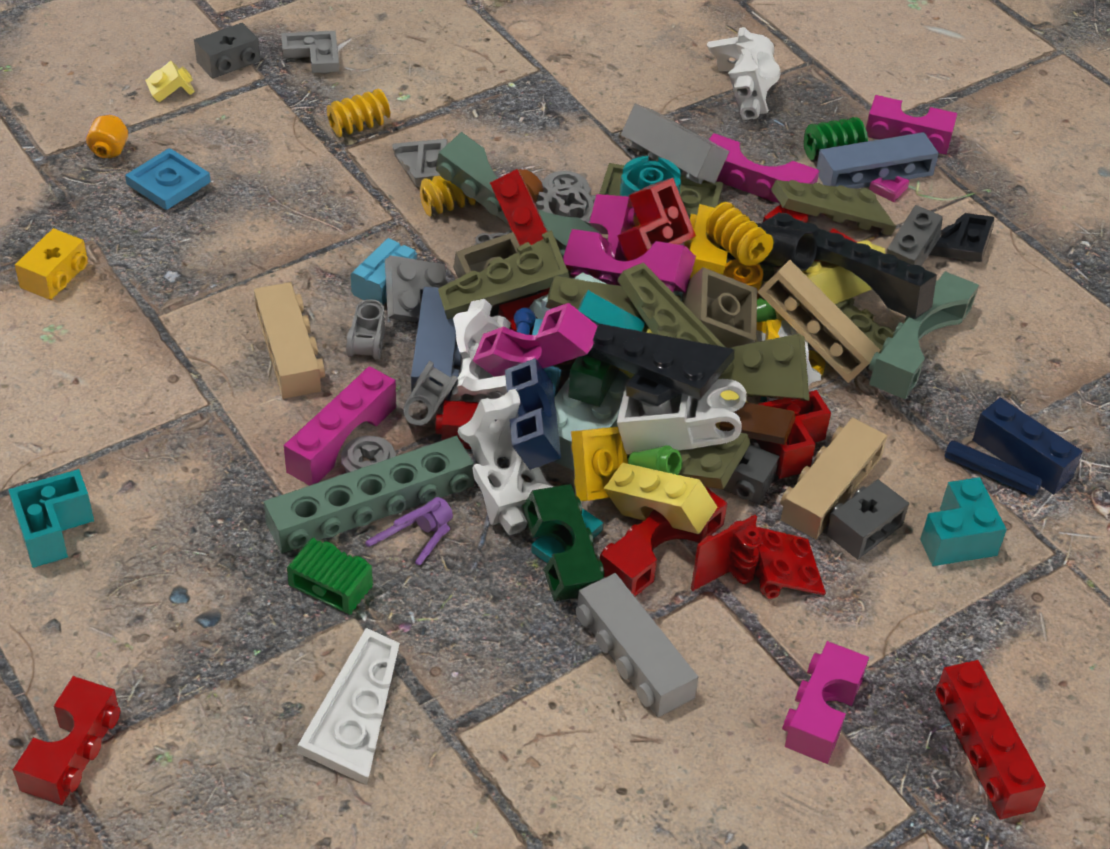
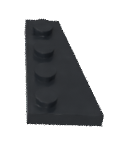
[586,324,735,400]

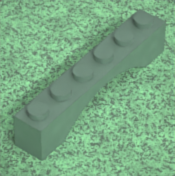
[436,132,602,258]
[869,271,979,399]

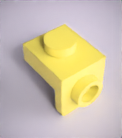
[145,61,195,103]

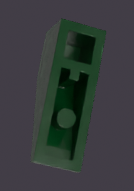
[568,355,619,407]

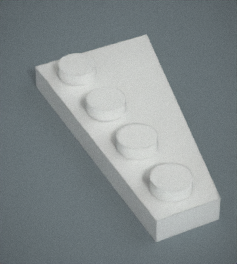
[297,628,400,785]

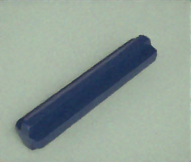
[944,440,1042,496]

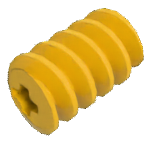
[326,89,391,138]
[420,175,476,216]
[706,202,774,266]

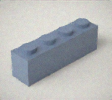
[816,132,939,189]
[411,287,461,401]

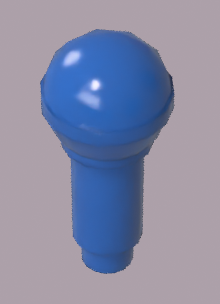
[514,308,536,335]

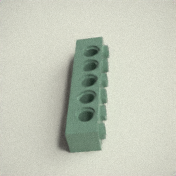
[263,436,474,554]

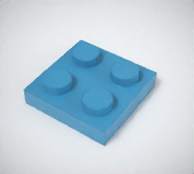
[125,148,211,210]

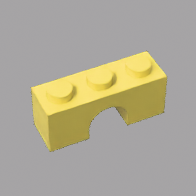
[604,463,718,534]

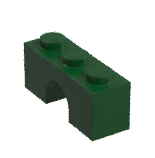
[523,484,604,602]

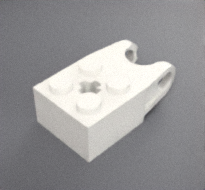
[617,379,746,454]

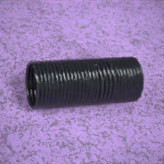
[719,223,817,271]

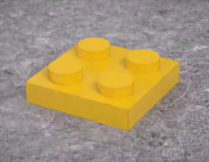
[571,426,628,501]

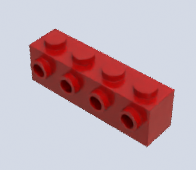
[935,660,1046,820]

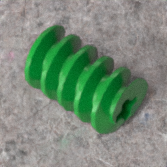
[803,117,868,160]

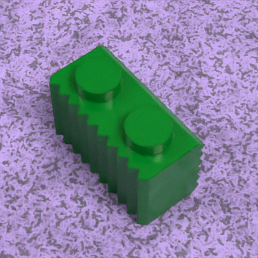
[287,537,373,615]

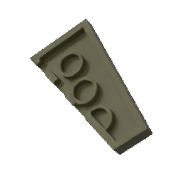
[771,180,896,236]
[438,230,569,319]
[718,334,809,401]

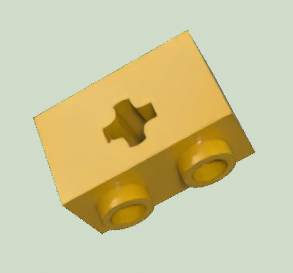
[15,228,88,300]

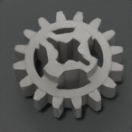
[536,179,596,227]

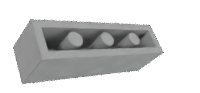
[621,103,730,184]
[576,573,699,717]

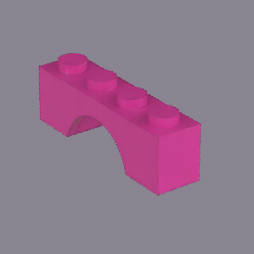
[709,133,820,204]
[563,229,696,293]
[473,303,598,377]
[284,366,397,486]

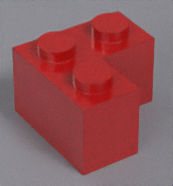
[617,178,696,261]
[756,390,831,479]

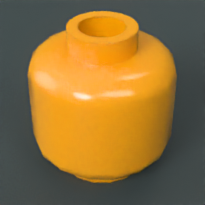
[86,115,128,158]

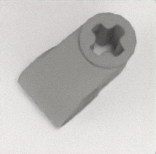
[346,299,385,360]
[403,360,458,425]

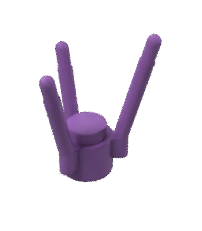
[365,497,453,565]

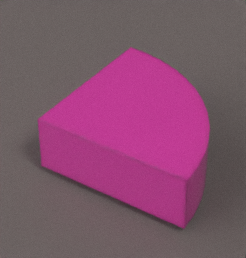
[869,176,910,202]

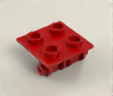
[691,515,762,591]
[755,526,826,599]

